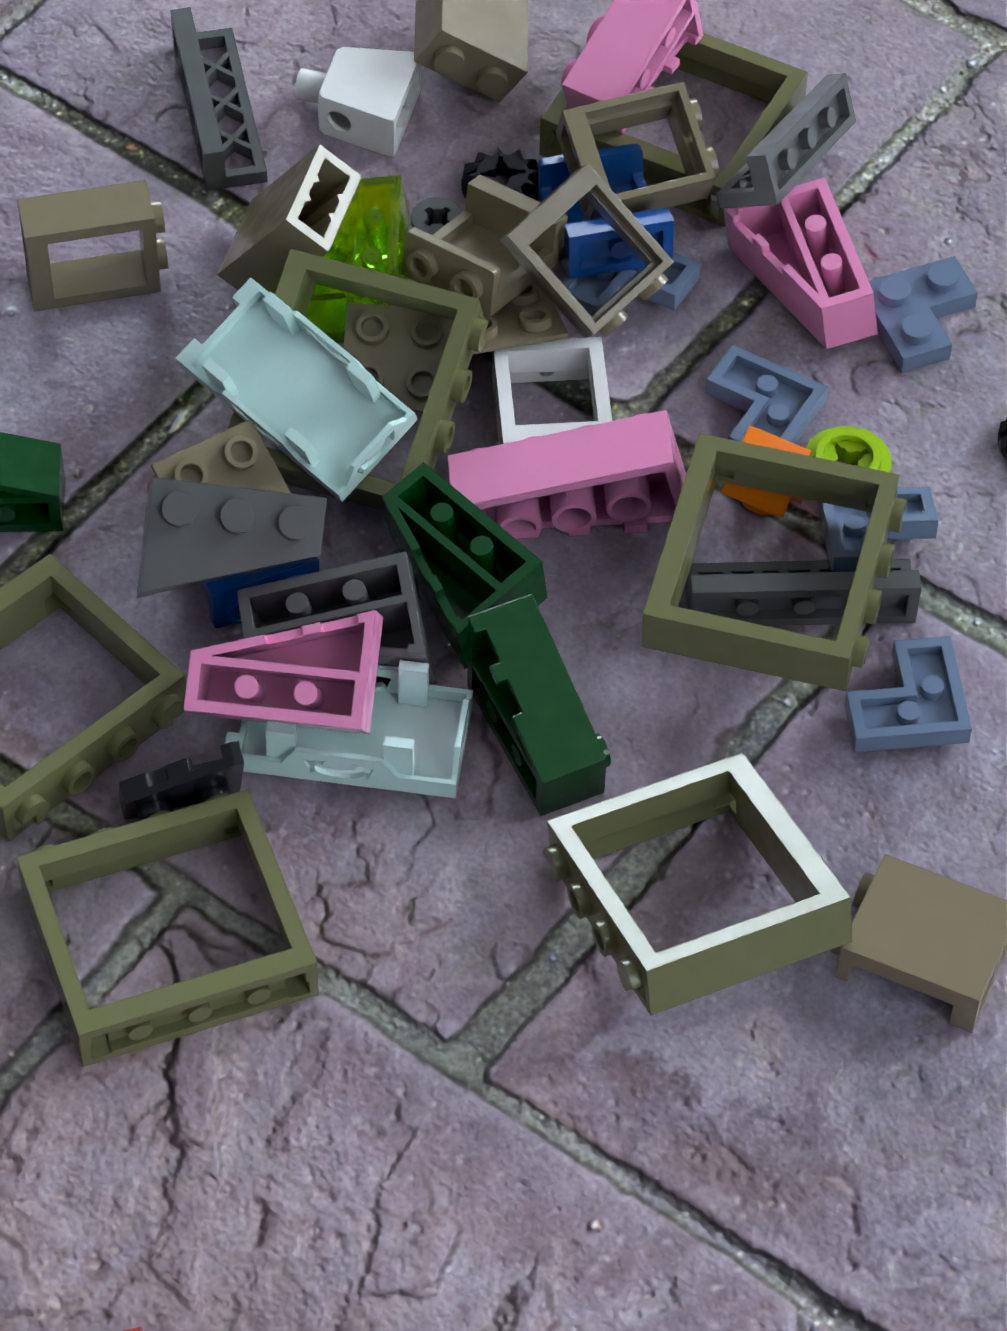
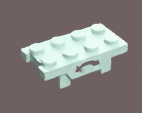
[175,277,417,502]
[222,660,473,798]

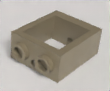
[556,82,719,221]
[499,163,674,338]
[17,180,168,312]

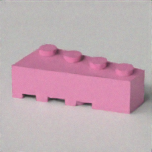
[447,410,686,539]

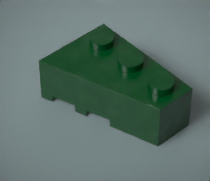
[0,432,65,532]
[382,462,548,669]
[467,594,611,816]

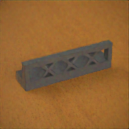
[170,7,268,191]
[716,73,856,209]
[685,558,922,626]

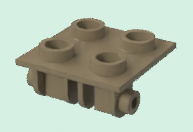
[473,282,569,354]
[343,303,454,413]
[151,419,291,493]

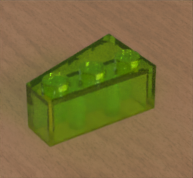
[305,175,411,343]

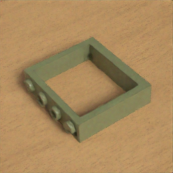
[539,33,808,227]
[227,249,489,511]
[642,433,907,691]
[0,554,186,841]
[543,753,852,1016]
[16,789,319,1067]

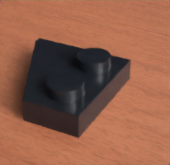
[119,740,244,821]

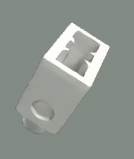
[295,47,421,157]

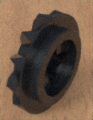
[461,147,538,201]

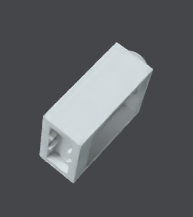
[492,337,612,445]

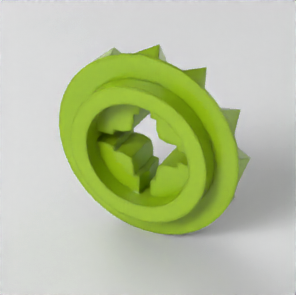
[806,426,892,473]

